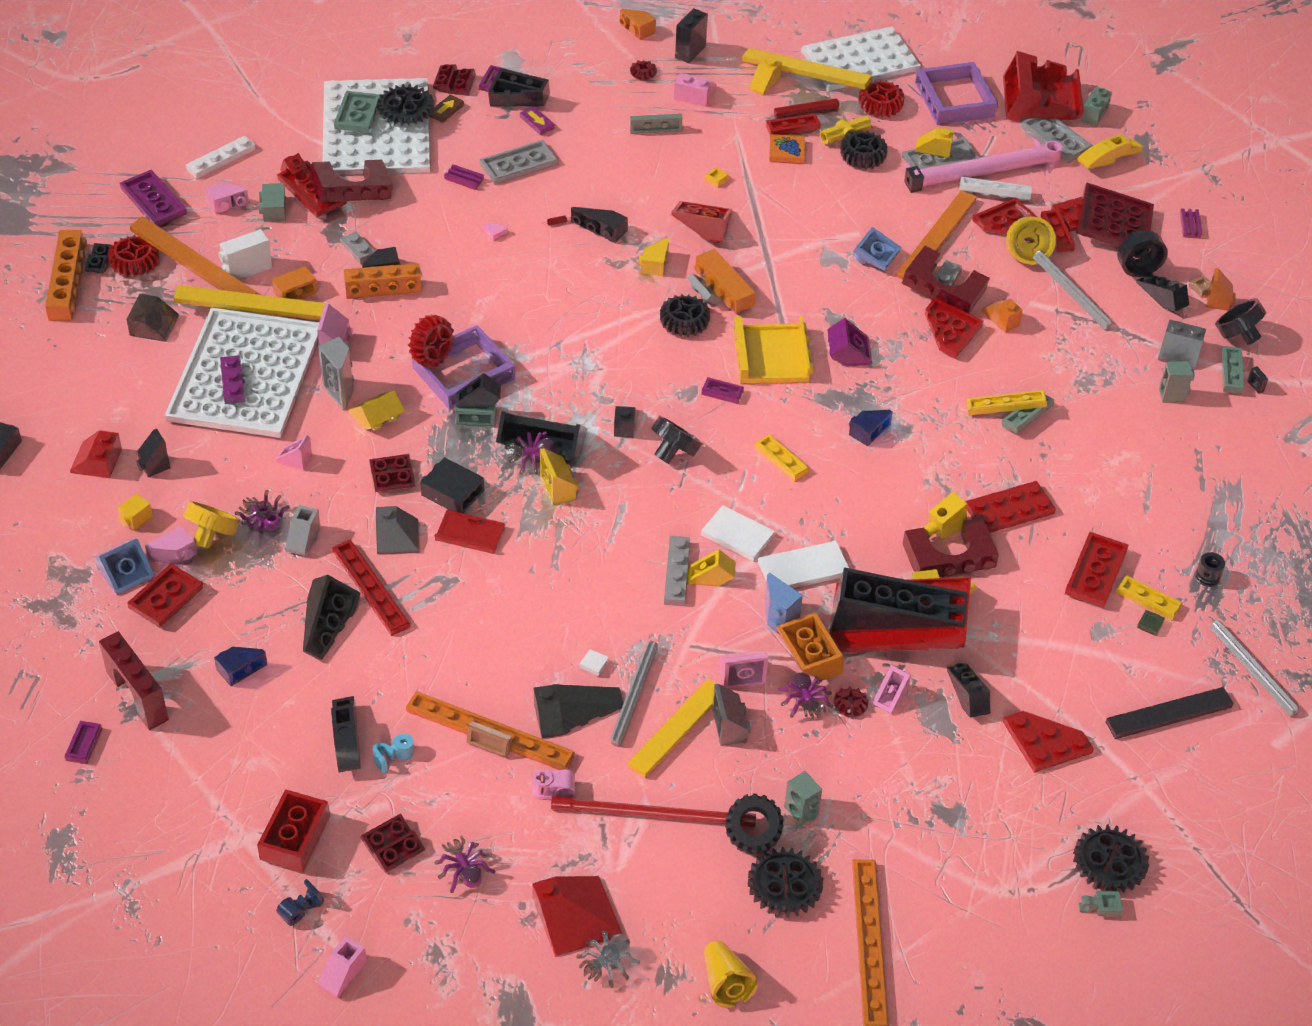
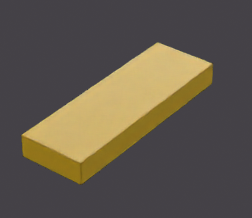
[754,434,809,482]
[1116,575,1183,621]

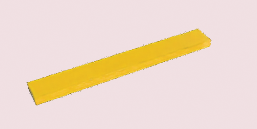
[742,48,872,90]
[174,285,329,321]

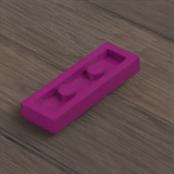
[220,355,245,404]

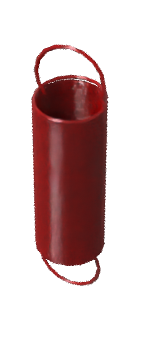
[542,215,570,226]

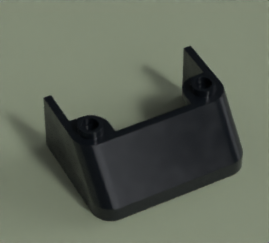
[496,411,587,461]

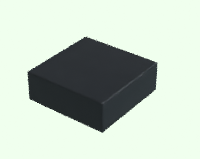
[1247,366,1269,394]

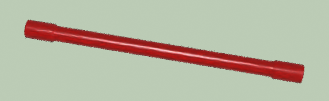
[551,796,756,827]

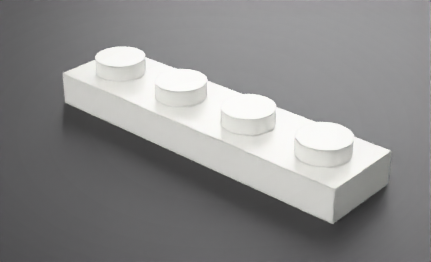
[186,136,256,179]
[959,176,1032,201]

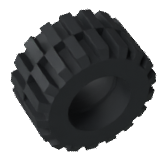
[725,793,784,854]

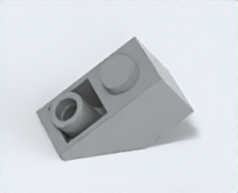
[285,505,321,556]

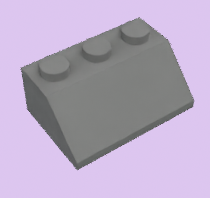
[318,337,354,411]

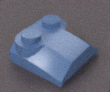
[853,227,902,271]

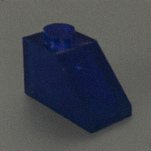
[849,410,893,446]
[214,646,268,686]

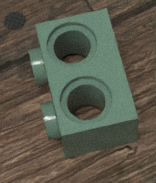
[1080,87,1112,126]
[784,771,822,825]

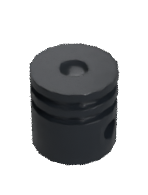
[1195,552,1225,587]

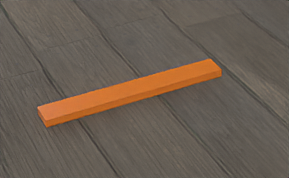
[897,190,977,279]
[130,216,257,294]
[406,691,575,770]
[852,859,889,1026]

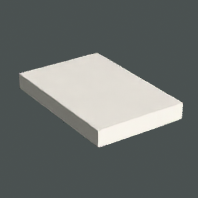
[701,505,775,562]

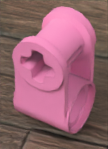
[532,769,575,799]

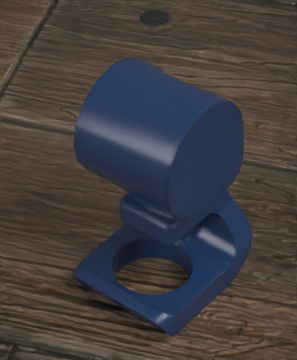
[276,879,324,926]

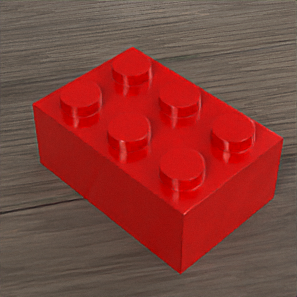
[257,789,330,872]

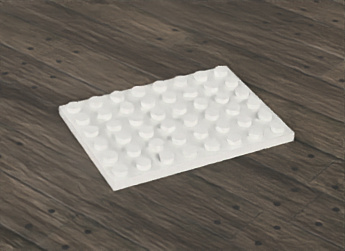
[322,78,430,175]
[164,308,319,438]

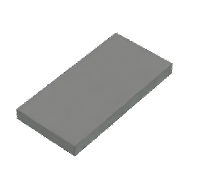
[1020,118,1093,163]
[902,138,979,169]
[479,140,558,185]

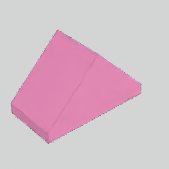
[275,435,312,471]
[872,665,911,714]

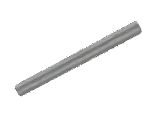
[1033,251,1112,330]
[1210,620,1300,716]
[610,640,658,746]

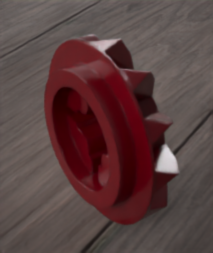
[630,60,657,80]
[833,686,869,717]

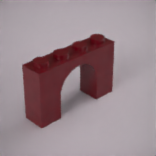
[311,159,393,202]
[901,246,990,313]
[902,517,999,577]
[99,631,169,731]

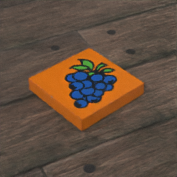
[769,134,805,164]

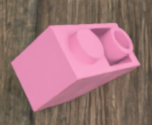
[205,182,249,214]
[318,936,367,998]

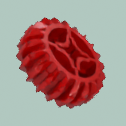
[858,80,905,118]
[108,234,160,278]
[407,314,455,367]

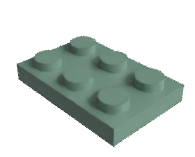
[334,91,380,133]

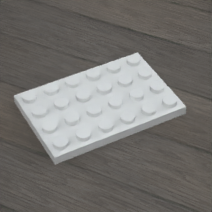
[801,27,921,91]

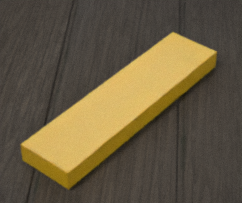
[966,390,1047,416]

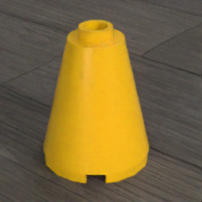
[704,940,758,1008]

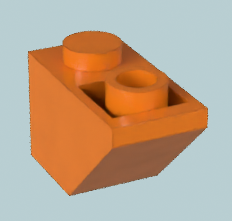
[619,9,656,40]

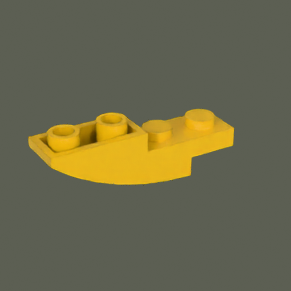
[1077,134,1143,169]

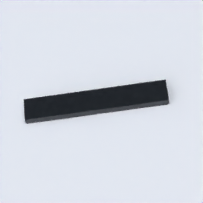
[1105,687,1234,739]

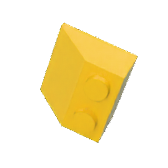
[348,390,405,431]
[540,448,579,505]

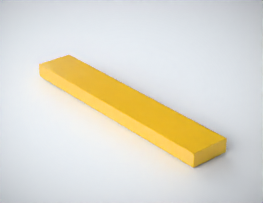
[628,679,716,778]

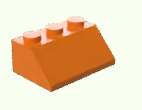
[777,612,843,680]

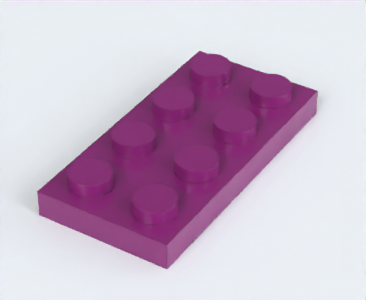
[119,169,187,226]

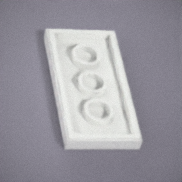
[758,541,849,588]

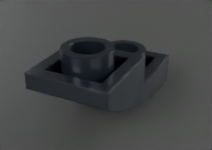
[84,243,112,273]

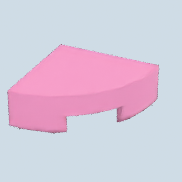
[482,223,508,240]

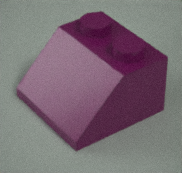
[827,318,873,365]

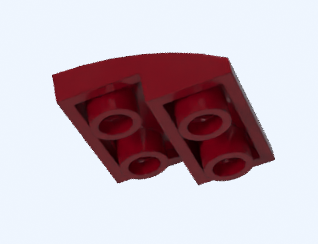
[433,64,476,95]
[369,454,415,492]
[360,813,426,873]

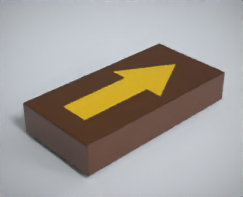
[429,94,464,123]

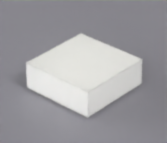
[579,649,609,677]

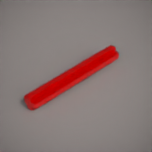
[774,98,840,118]

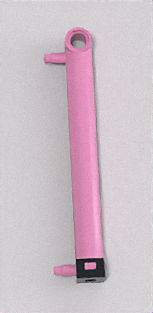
[904,139,1062,193]

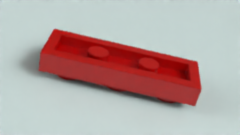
[766,113,821,135]
[1040,209,1075,252]

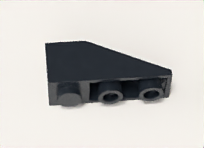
[571,207,628,243]
[1136,273,1190,311]
[947,663,991,718]

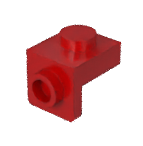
[280,153,307,175]

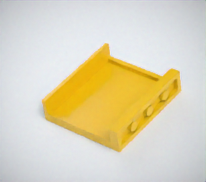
[733,315,813,384]

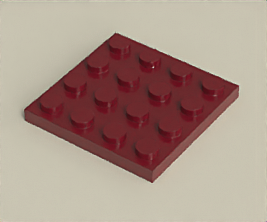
[1076,182,1154,248]

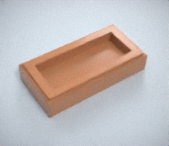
[466,721,512,758]

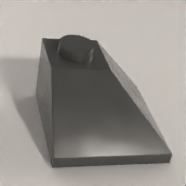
[376,506,419,554]

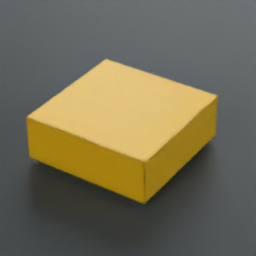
[704,167,729,188]

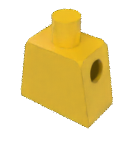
[922,491,967,540]

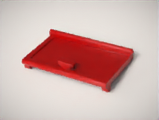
[434,509,505,554]

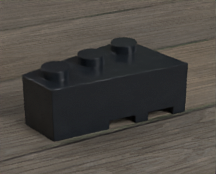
[488,68,550,106]

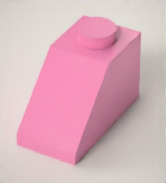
[145,526,197,564]

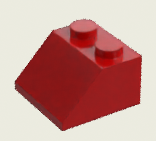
[70,430,122,479]

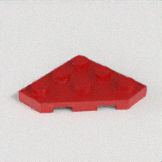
[972,197,1039,239]
[925,298,984,358]
[1003,711,1094,773]

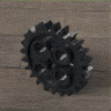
[377,84,434,126]
[1073,824,1149,893]
[747,847,824,918]

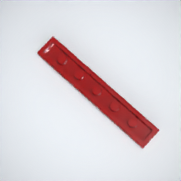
[332,539,410,636]

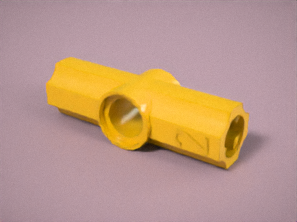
[820,115,872,145]

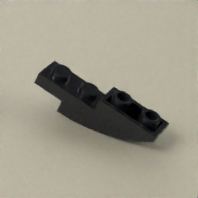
[331,696,361,773]

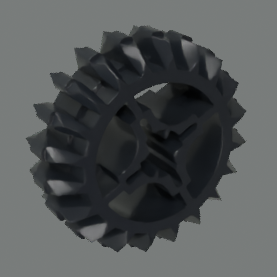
[840,130,888,170]
[660,293,710,338]

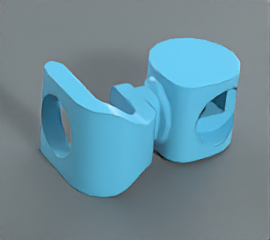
[373,734,414,773]

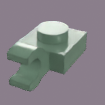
[1078,891,1123,917]

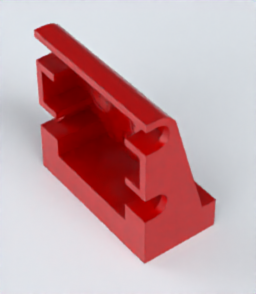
[1003,51,1084,122]

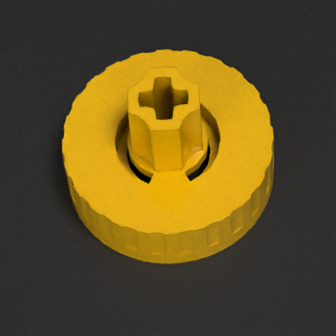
[1006,216,1056,265]
[183,500,240,548]

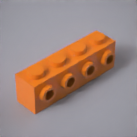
[694,249,755,314]
[344,263,421,299]

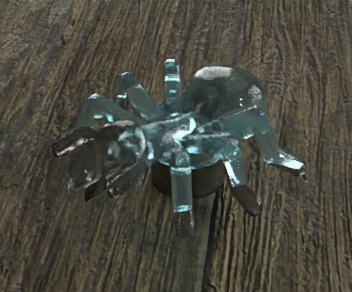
[576,930,640,988]

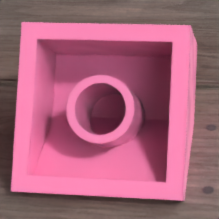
[674,73,717,107]
[317,303,353,345]
[718,650,769,689]

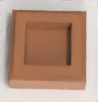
[1189,275,1211,297]

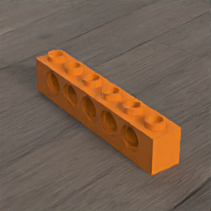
[45,230,87,321]

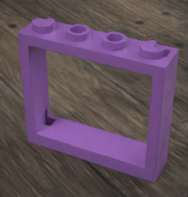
[915,62,998,125]
[412,325,515,410]

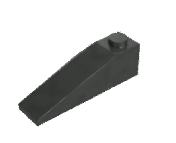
[303,574,361,660]
[533,684,624,738]

